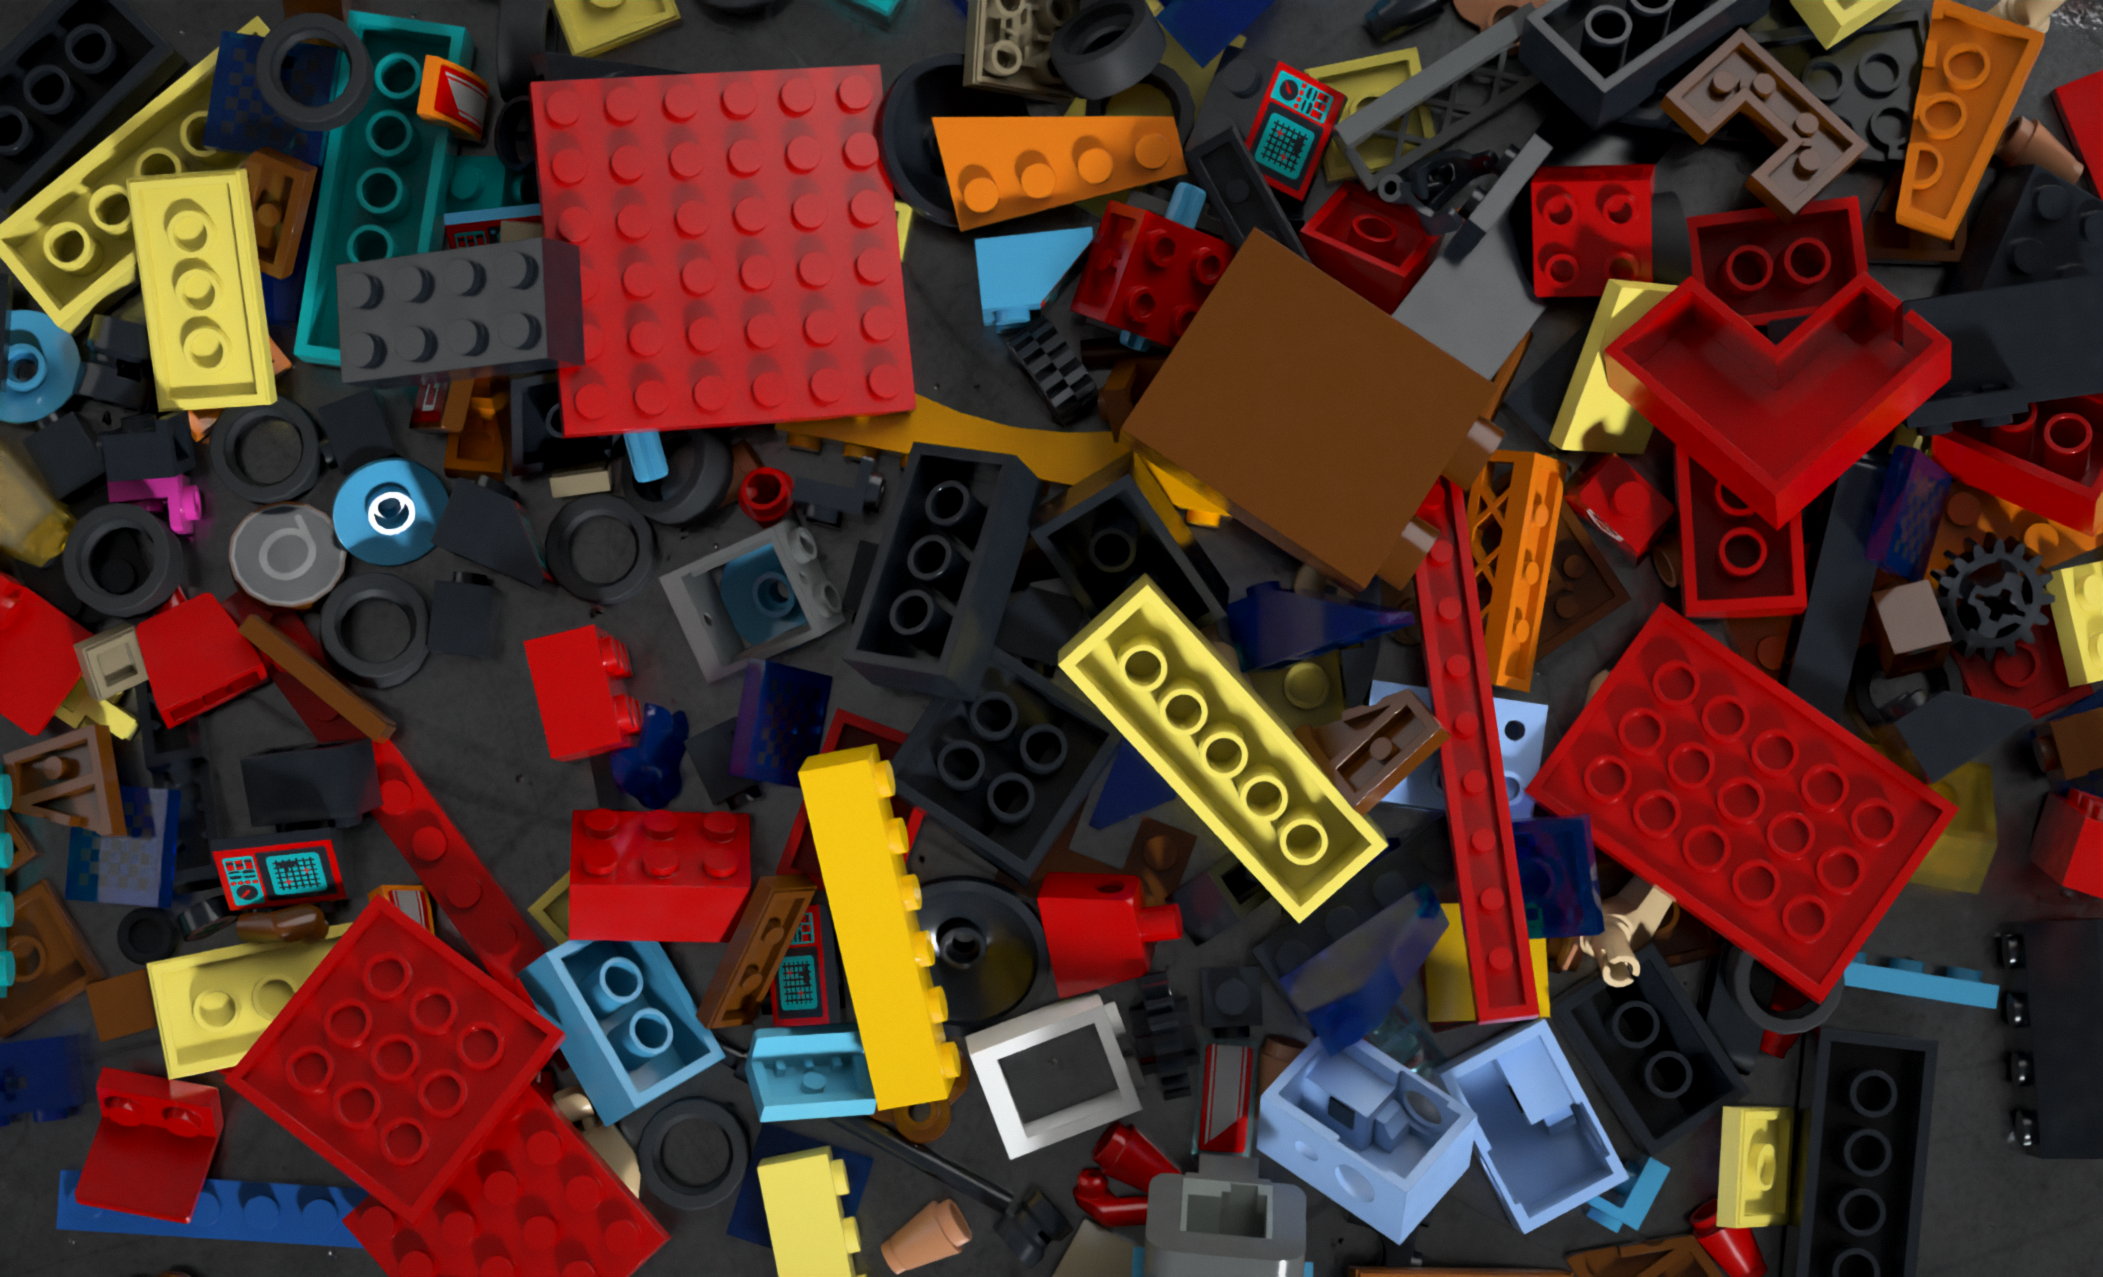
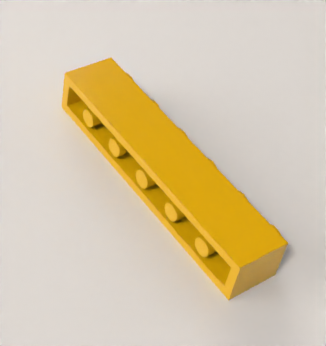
[798,744,961,1111]

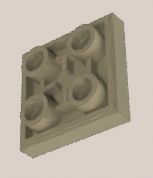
[963,0,1080,104]

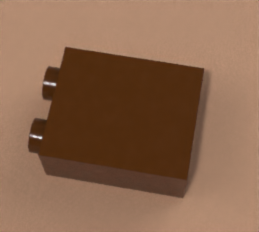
[1119,227,1506,597]

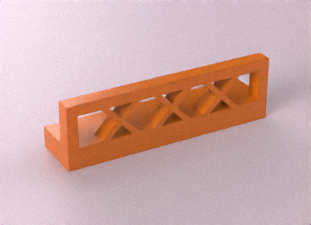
[1466,449,1568,693]

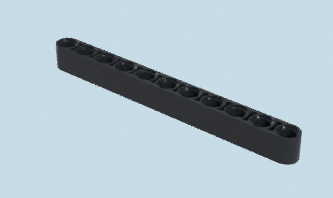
[1697,449,1901,1076]

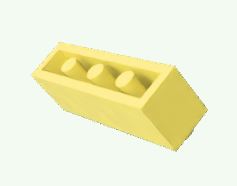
[757,1145,867,1277]

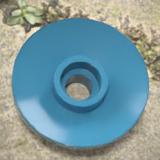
[0,310,81,424]
[332,458,449,566]
[721,543,812,651]

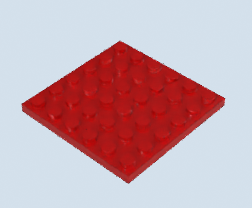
[528,64,916,438]

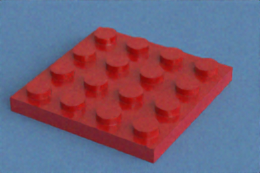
[224,893,567,1228]
[342,1079,671,1277]

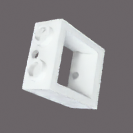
[965,989,1146,1160]

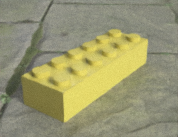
[0,15,330,336]
[1058,573,1388,924]

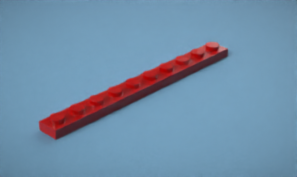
[1412,475,1540,1025]
[220,590,571,1072]

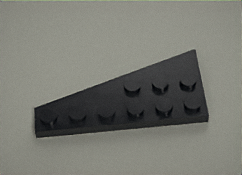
[1613,8,1930,169]

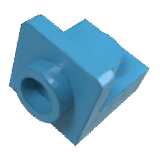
[1586,1153,1671,1233]

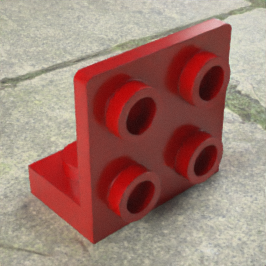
[1531,164,1655,297]
[1069,199,1236,349]
[0,572,95,736]
[74,1066,224,1224]

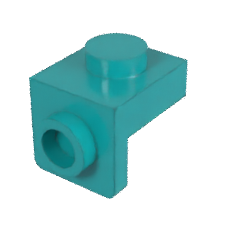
[446,156,539,213]

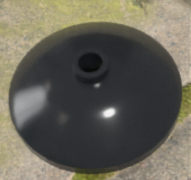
[878,53,1030,228]
[916,875,1050,1037]

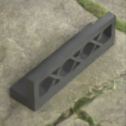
[1332,1,1543,194]

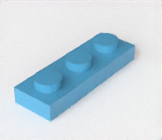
[1844,952,1999,1009]

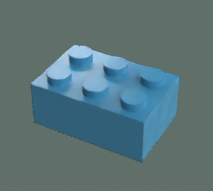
[517,940,726,1127]

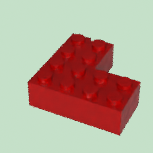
[1604,271,1952,531]

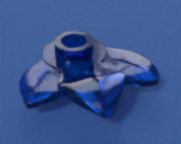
[610,702,689,810]

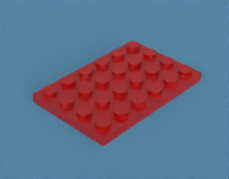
[1524,602,1960,1004]

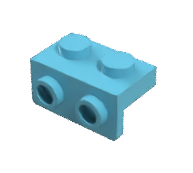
[744,1023,877,1122]

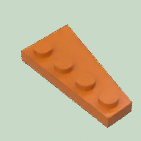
[1896,0,2045,243]
[931,116,1188,232]

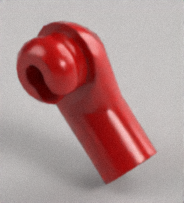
[1073,1169,1148,1228]

